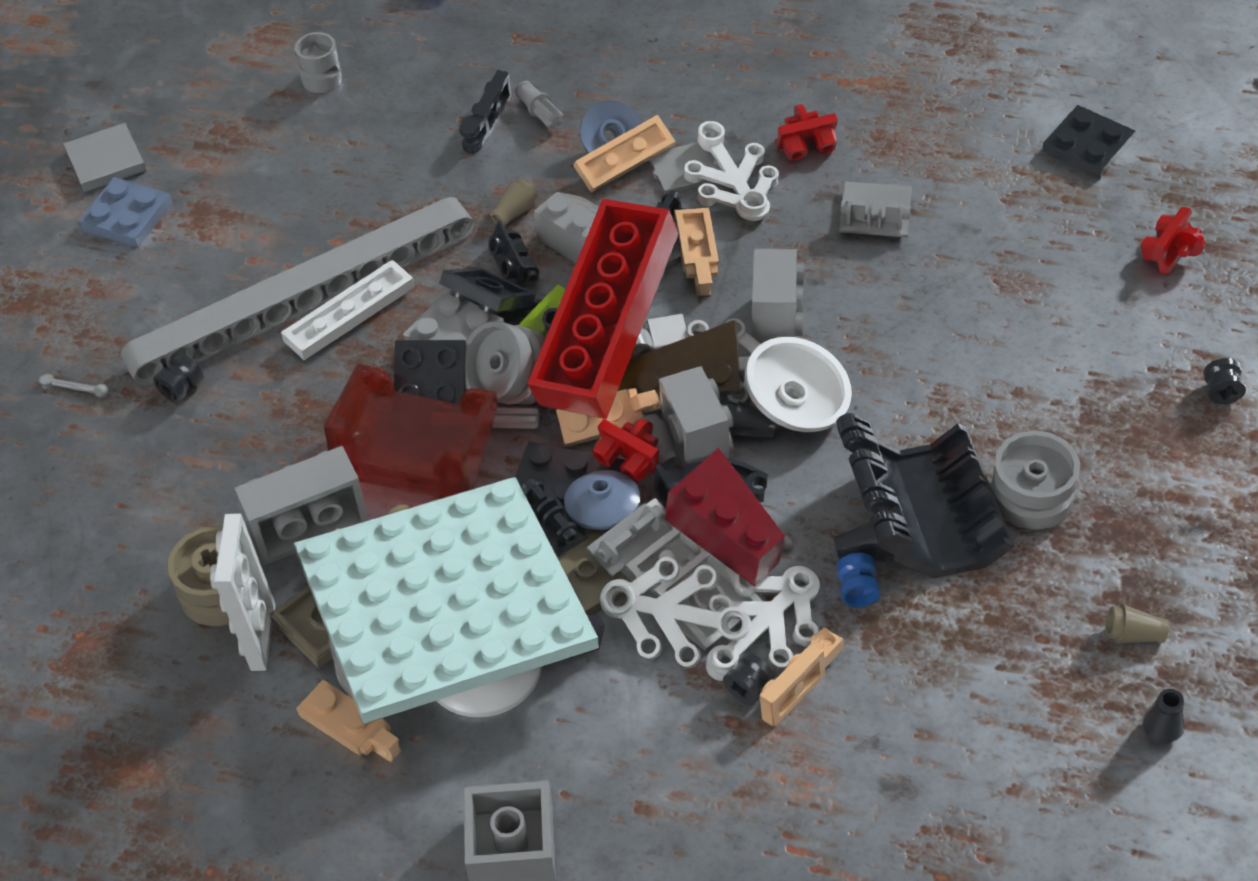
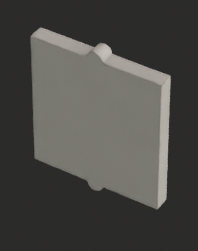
[649,142,716,194]

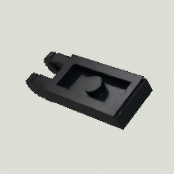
[459,70,512,153]

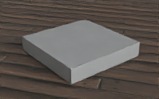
[63,123,147,192]

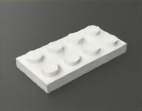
[210,514,276,671]

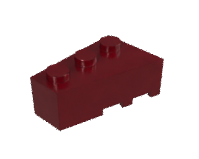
[664,448,785,587]

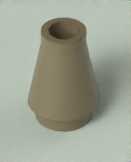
[490,178,538,228]
[1105,604,1169,644]

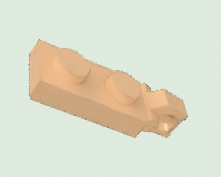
[674,208,719,296]
[556,388,661,447]
[760,627,844,726]
[297,680,401,762]

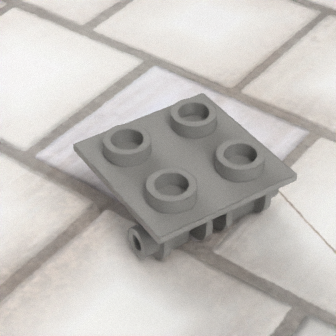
[839,181,912,237]

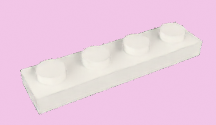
[281,260,415,360]

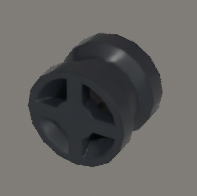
[1203,358,1246,404]
[723,653,774,704]

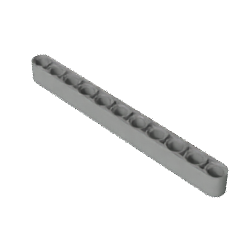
[120,197,475,386]

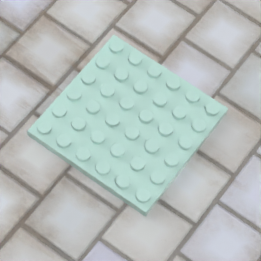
[294,477,599,724]

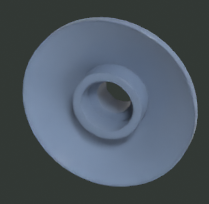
[580,100,642,154]
[564,470,640,530]

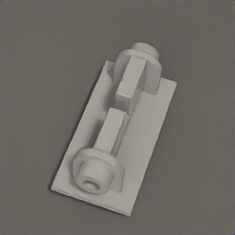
[586,503,669,577]

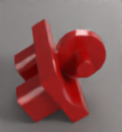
[775,104,838,161]
[1141,207,1206,274]
[592,419,660,484]

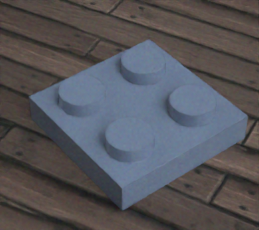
[78,177,173,248]

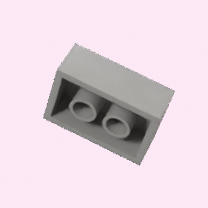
[234,446,369,566]

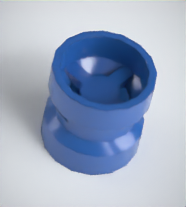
[837,553,881,607]

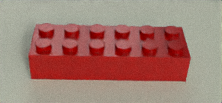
[527,198,678,419]

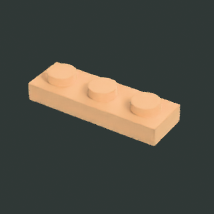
[574,115,676,193]

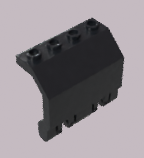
[836,413,1015,578]

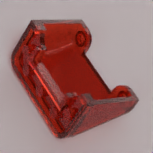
[324,364,498,499]

